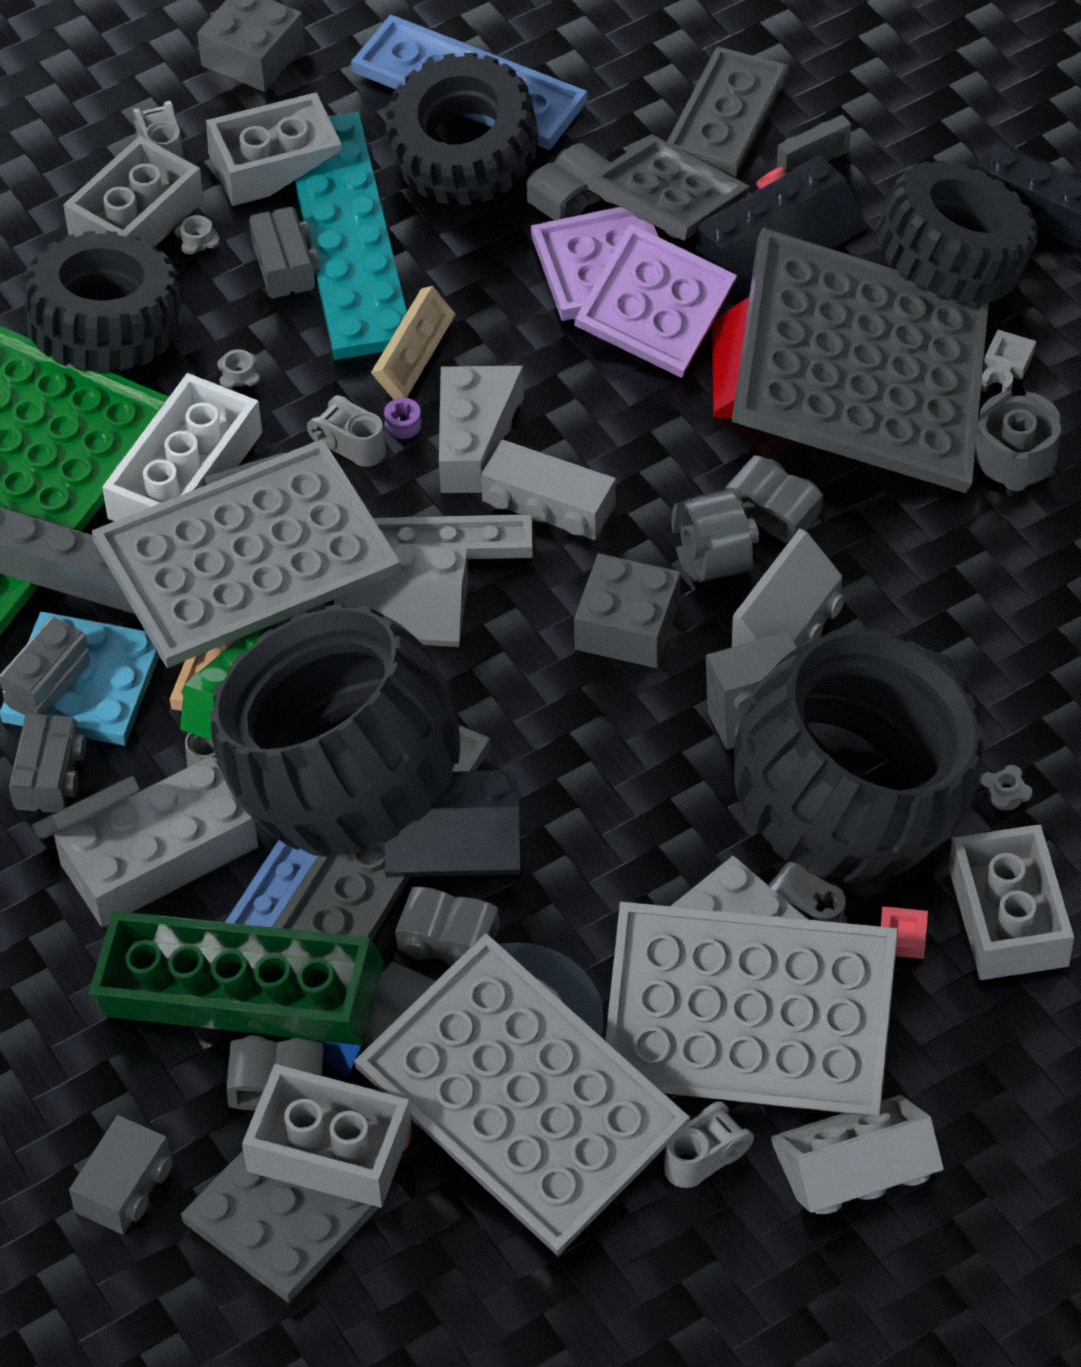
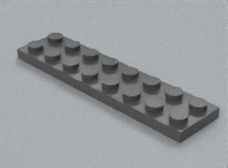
[273,725,491,940]

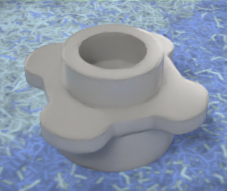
[175,215,219,254]
[218,349,260,389]
[981,765,1032,810]

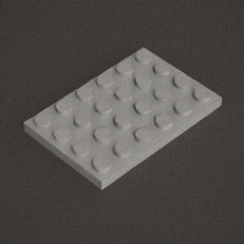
[92,439,401,668]
[605,902,898,1116]
[354,933,689,1256]

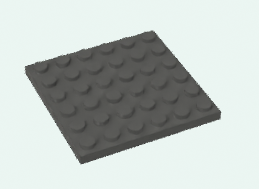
[732,228,989,493]

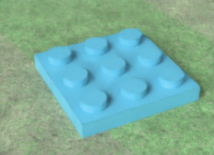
[0,612,160,746]

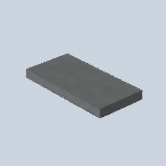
[667,47,788,178]

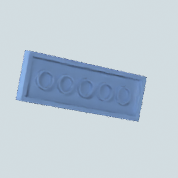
[352,14,587,150]

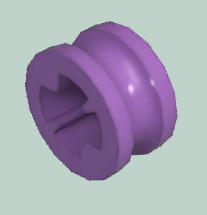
[384,398,422,439]

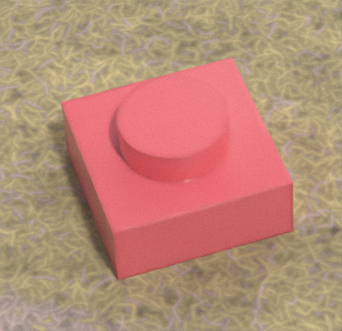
[881,907,928,959]

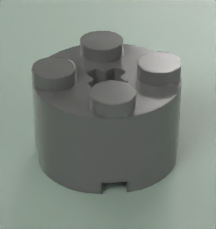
[974,391,1061,491]
[672,488,759,583]

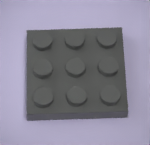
[587,136,750,241]
[181,1151,380,1303]

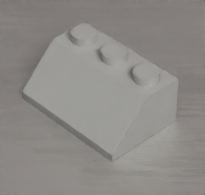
[732,528,844,647]
[334,544,469,647]
[771,1095,944,1214]

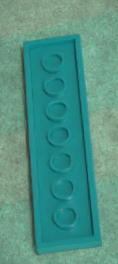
[294,112,407,360]

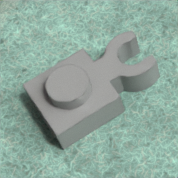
[981,330,1036,392]

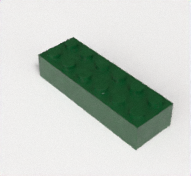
[89,911,385,1046]

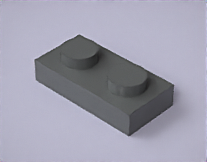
[777,115,851,173]

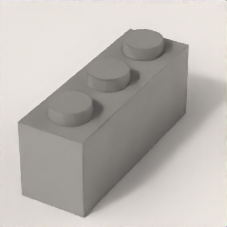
[481,440,616,540]

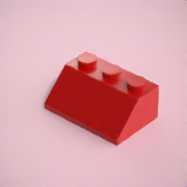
[712,297,749,418]

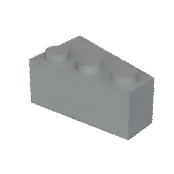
[439,366,524,493]

